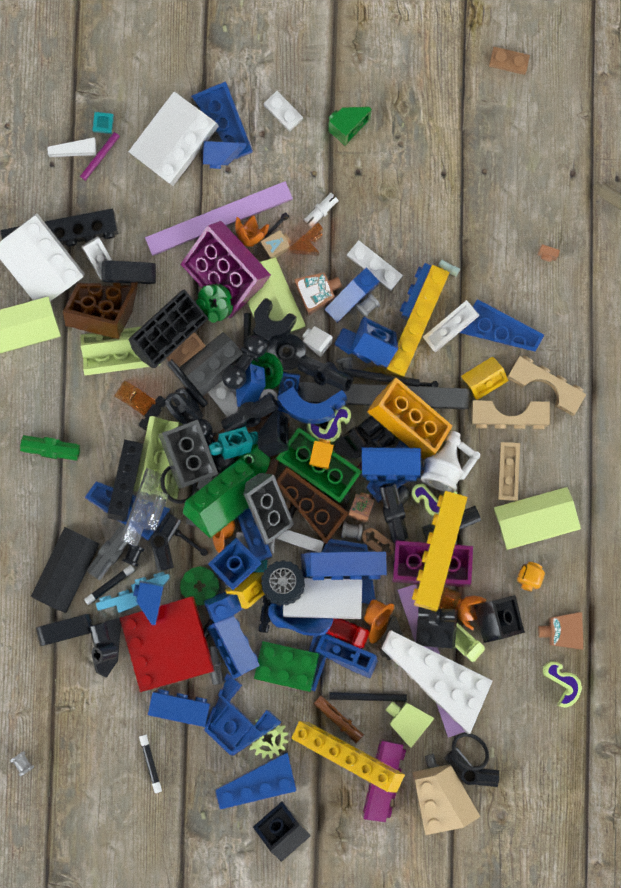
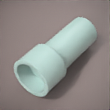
[438,260,460,277]

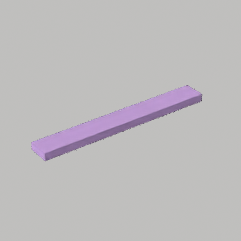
[145,181,293,256]
[397,584,465,738]

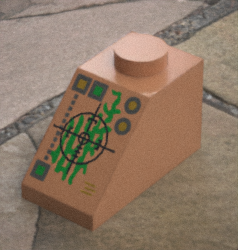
[348,492,374,523]

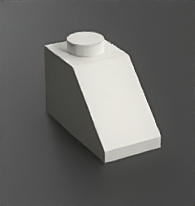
[302,326,333,358]

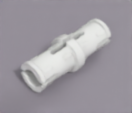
[304,193,339,228]

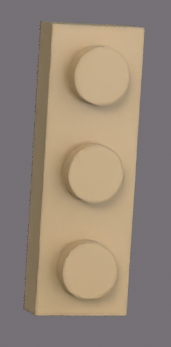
[498,442,520,501]

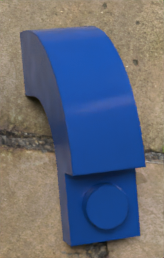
[277,386,347,424]

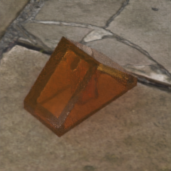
[114,380,156,416]

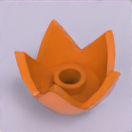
[235,215,269,247]
[455,595,486,630]

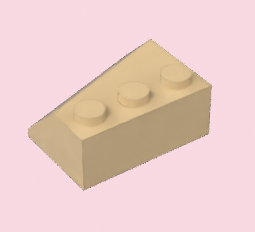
[413,764,480,835]

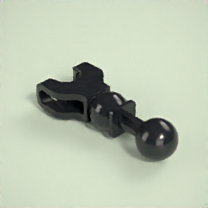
[222,298,297,390]
[165,387,235,474]

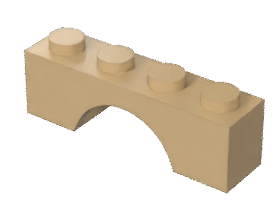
[507,356,586,416]
[471,400,550,430]

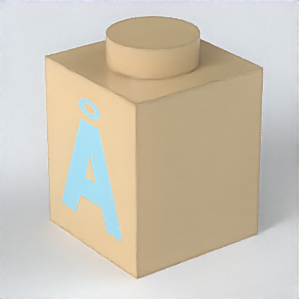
[261,230,291,259]

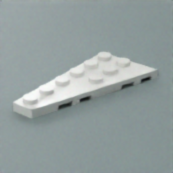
[381,631,492,734]

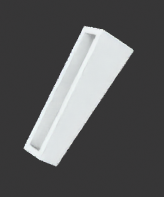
[48,137,96,157]
[276,530,324,553]

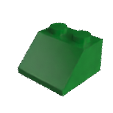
[328,107,372,146]

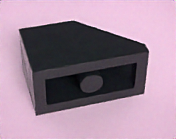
[257,409,289,457]

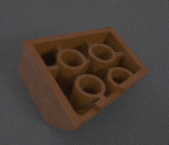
[63,283,138,339]

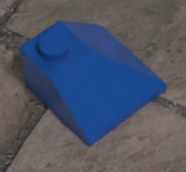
[208,538,262,590]

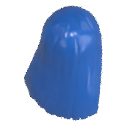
[268,603,333,636]

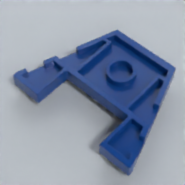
[308,539,376,604]
[204,673,281,756]

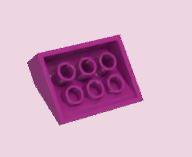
[180,221,271,319]

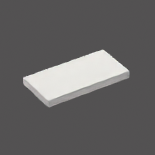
[283,578,362,619]

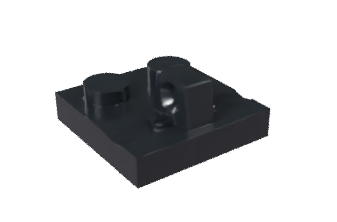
[416,607,458,649]

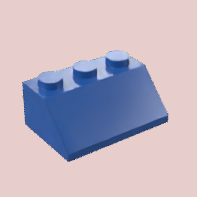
[362,448,421,481]

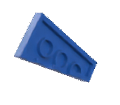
[191,81,253,159]
[460,299,544,352]
[85,482,170,541]

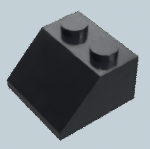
[474,595,525,643]
[253,801,311,862]

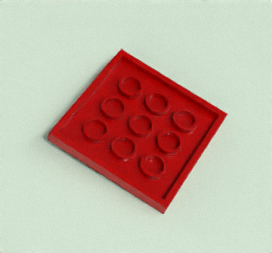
[120,596,214,692]

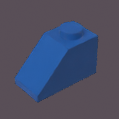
[203,141,246,169]
[236,364,266,407]
[133,580,163,625]

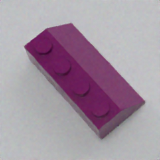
[392,541,473,587]
[362,739,406,822]

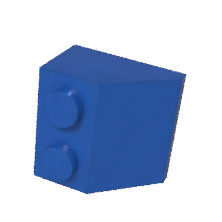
[353,316,398,367]

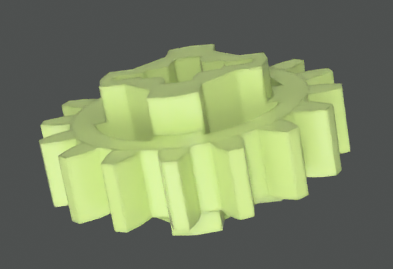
[249,719,289,759]

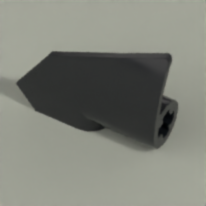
[335,416,395,459]
[89,618,121,678]

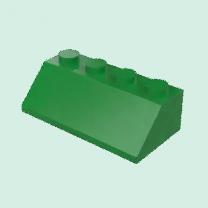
[276,427,362,503]
[183,459,256,538]

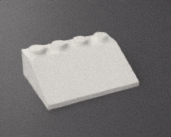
[128,92,219,186]
[0,213,85,301]

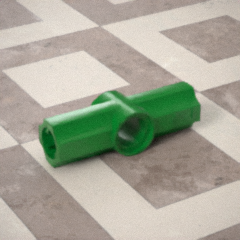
[20,435,80,461]

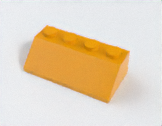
[367,378,453,460]

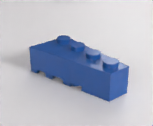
[301,552,387,581]
[216,751,297,809]

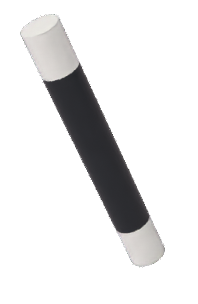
[84,565,135,605]
[139,735,162,793]

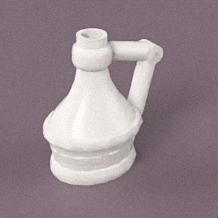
[421,431,480,493]

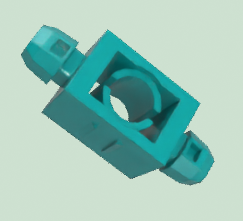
[208,427,258,460]

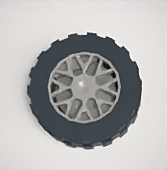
[261,560,305,606]

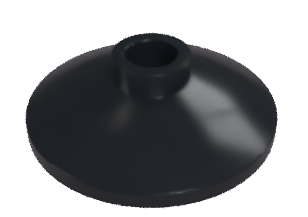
[267,333,306,370]

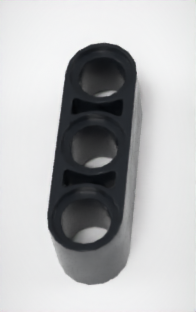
[102,260,156,284]
[36,614,93,646]

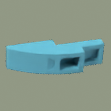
[96,572,171,613]

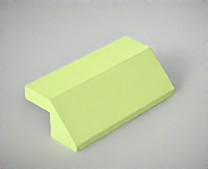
[247,257,306,333]
[0,297,61,354]
[80,326,161,375]
[134,416,183,499]
[494,487,581,550]

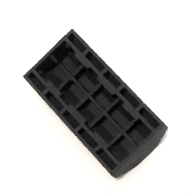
[129,289,208,368]
[31,527,100,613]

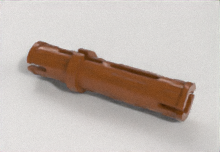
[313,695,364,743]

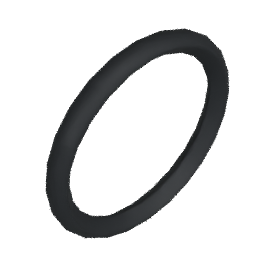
[160,466,197,504]
[452,733,489,771]

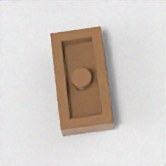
[489,47,530,75]
[167,332,205,367]

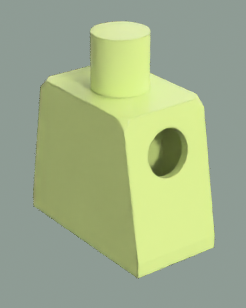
[385,701,434,748]

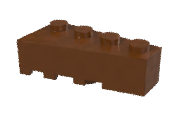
[276,466,349,544]

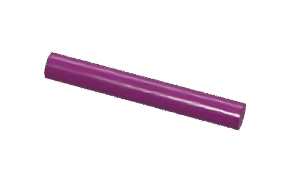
[79,132,120,181]

